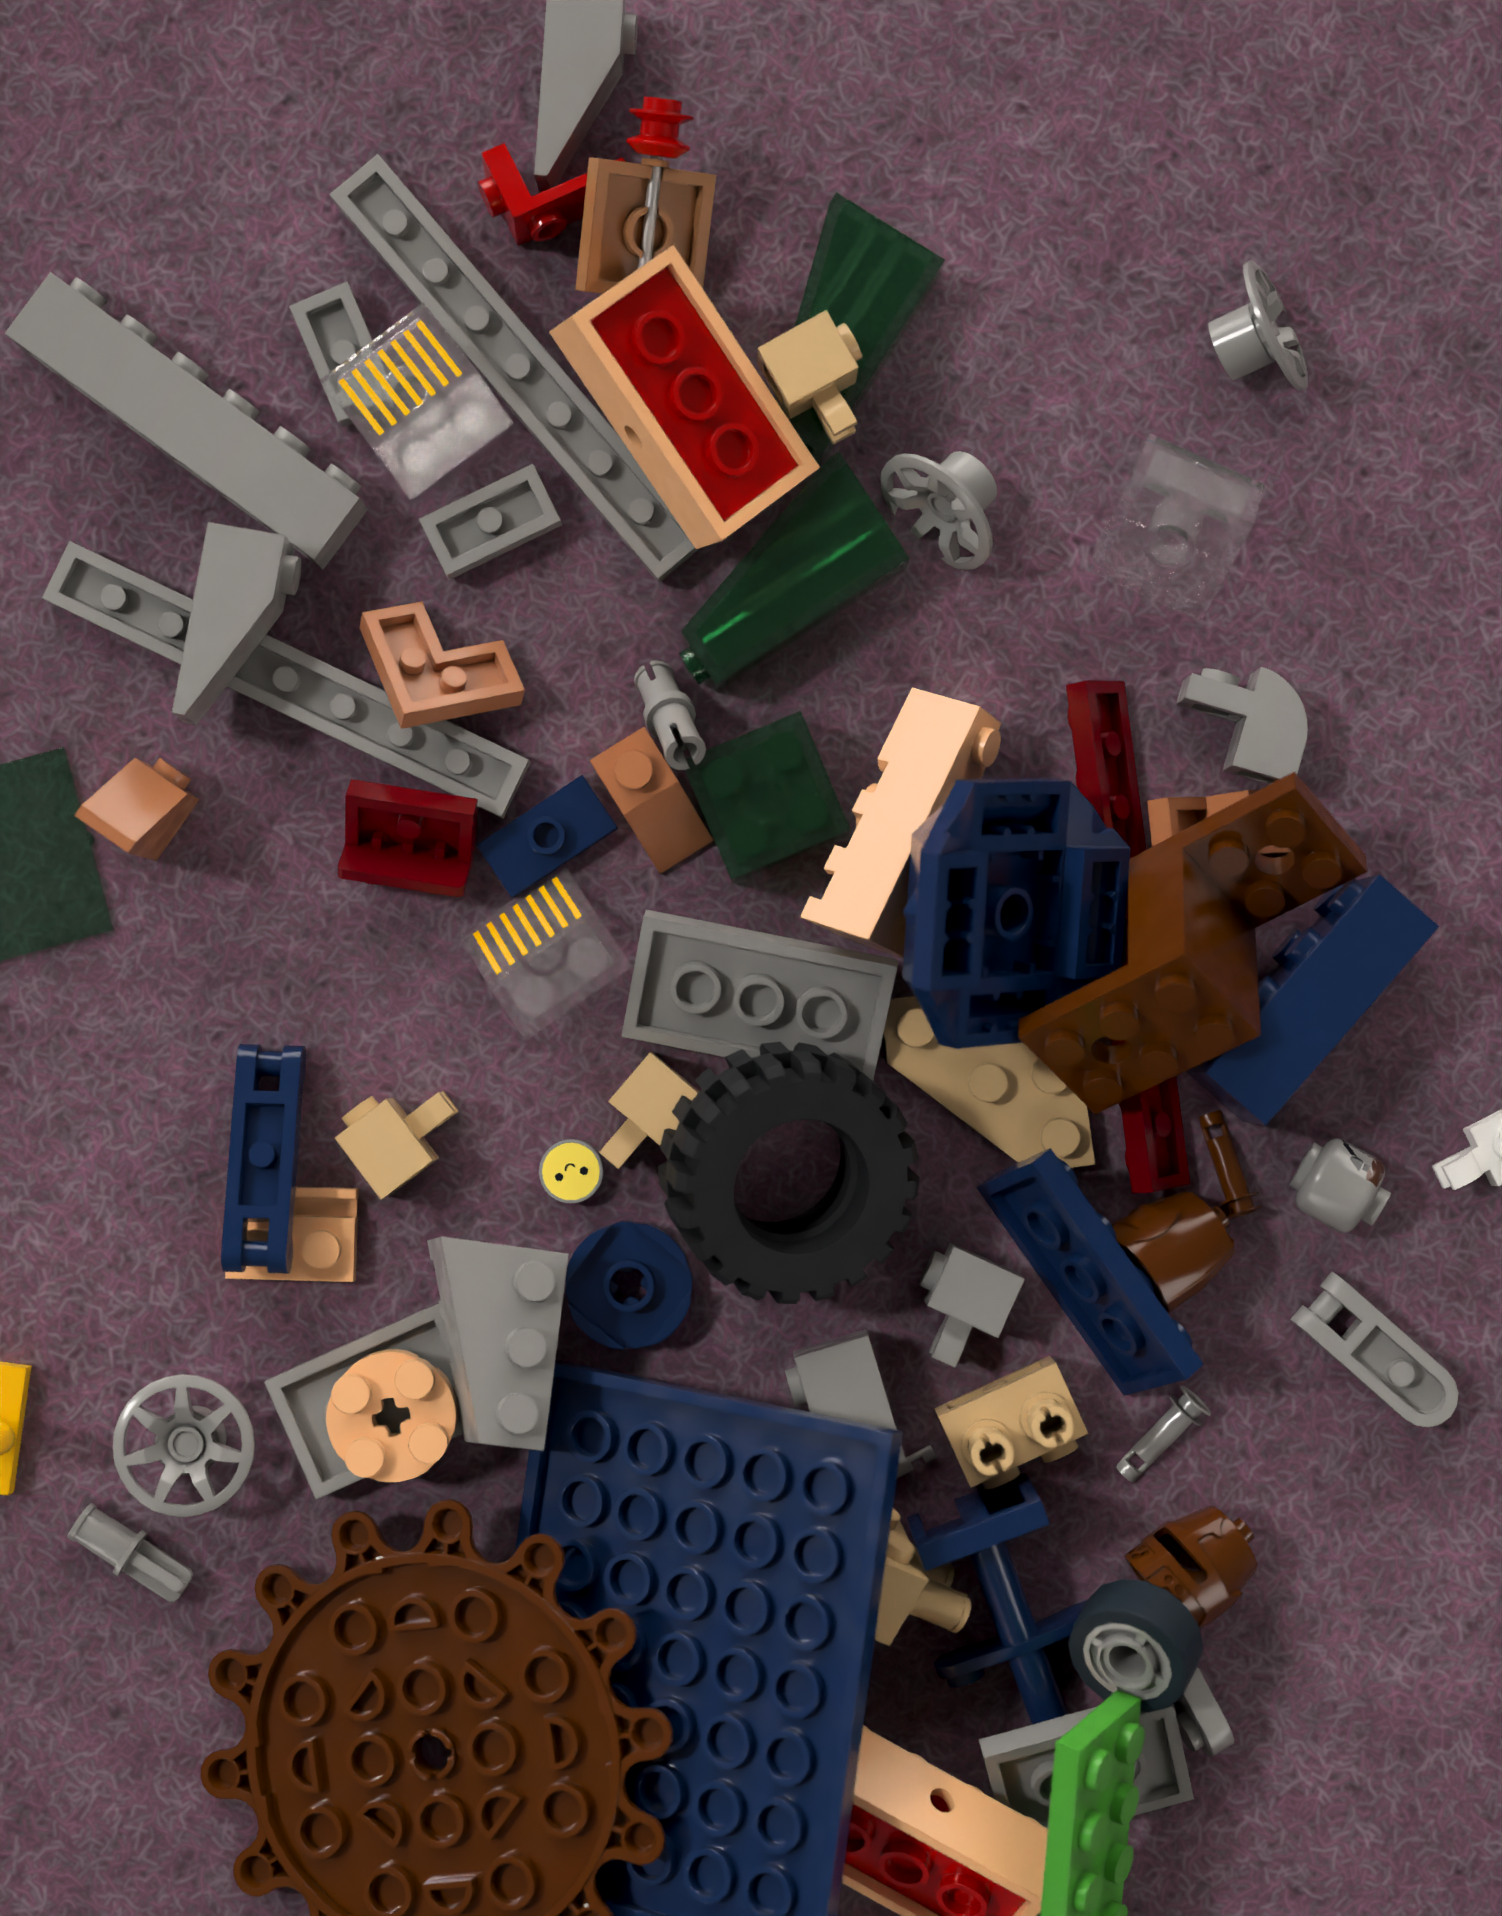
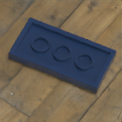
[977,1148,1204,1396]

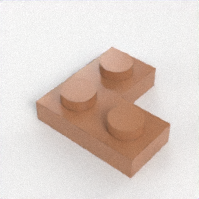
[359,602,525,729]

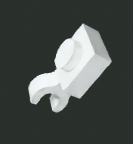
[1432,1109,1502,1190]

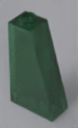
[775,192,944,466]
[678,452,910,692]

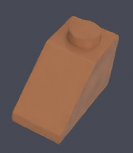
[589,727,714,874]
[74,758,200,861]

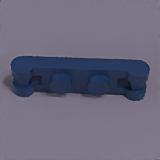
[221,1044,306,1274]

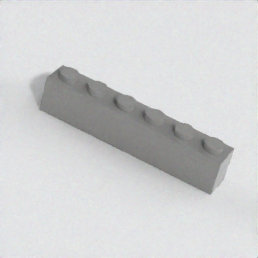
[5,272,368,570]

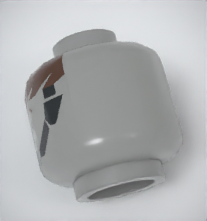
[1289,1138,1391,1234]

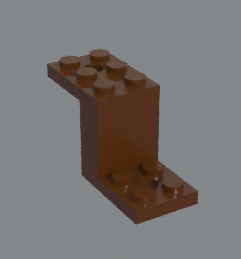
[1018,771,1368,1114]

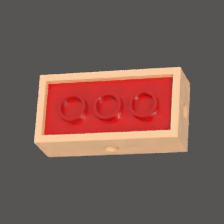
[549,245,820,549]
[842,1725,1048,1916]

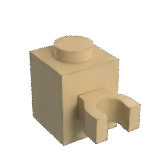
[757,310,862,445]
[599,1052,699,1169]
[335,1091,459,1200]

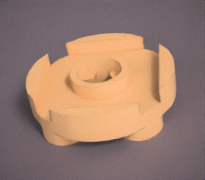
[326,1349,459,1482]

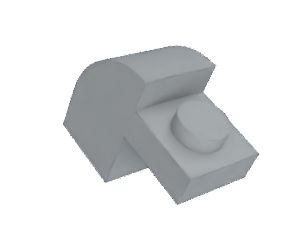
[1176,667,1308,785]

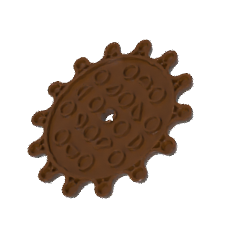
[201,1499,673,1916]

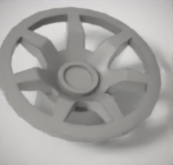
[1208,260,1308,391]
[880,451,997,570]
[113,1374,255,1517]

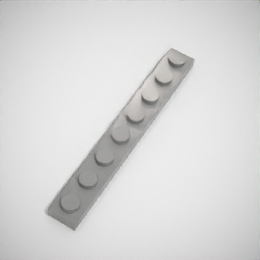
[329,154,700,583]
[42,541,531,819]

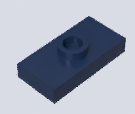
[477,775,618,899]

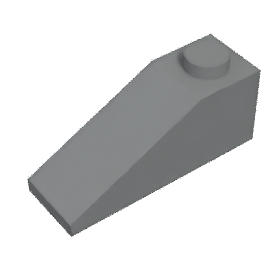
[534,0,637,193]
[172,522,301,725]

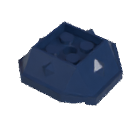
[902,778,1131,1049]

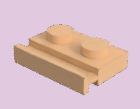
[225,1186,359,1282]

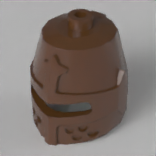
[1112,1191,1235,1313]
[1124,1506,1258,1629]

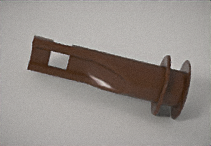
[1198,1110,1263,1220]

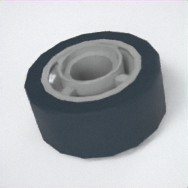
[1068,1579,1203,1713]

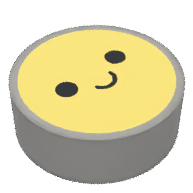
[539,1139,604,1203]

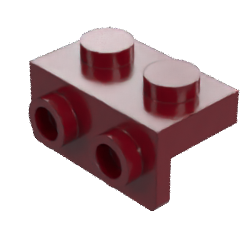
[338,779,478,897]

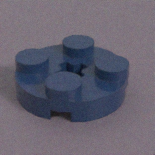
[566,1220,693,1349]

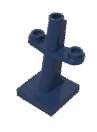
[906,1473,1087,1724]

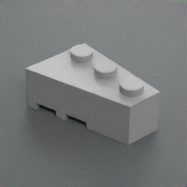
[427,1236,569,1451]

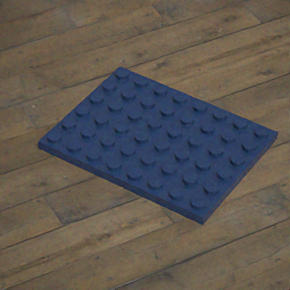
[515,1360,903,1916]

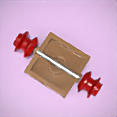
[575,96,716,294]

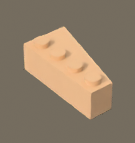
[800,687,1001,959]

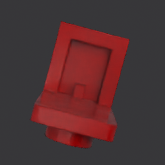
[477,143,626,246]

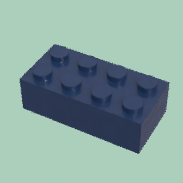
[1185,874,1439,1126]

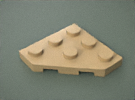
[883,996,1095,1168]

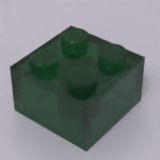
[684,711,851,884]

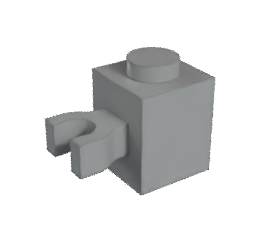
[919,1242,1025,1368]

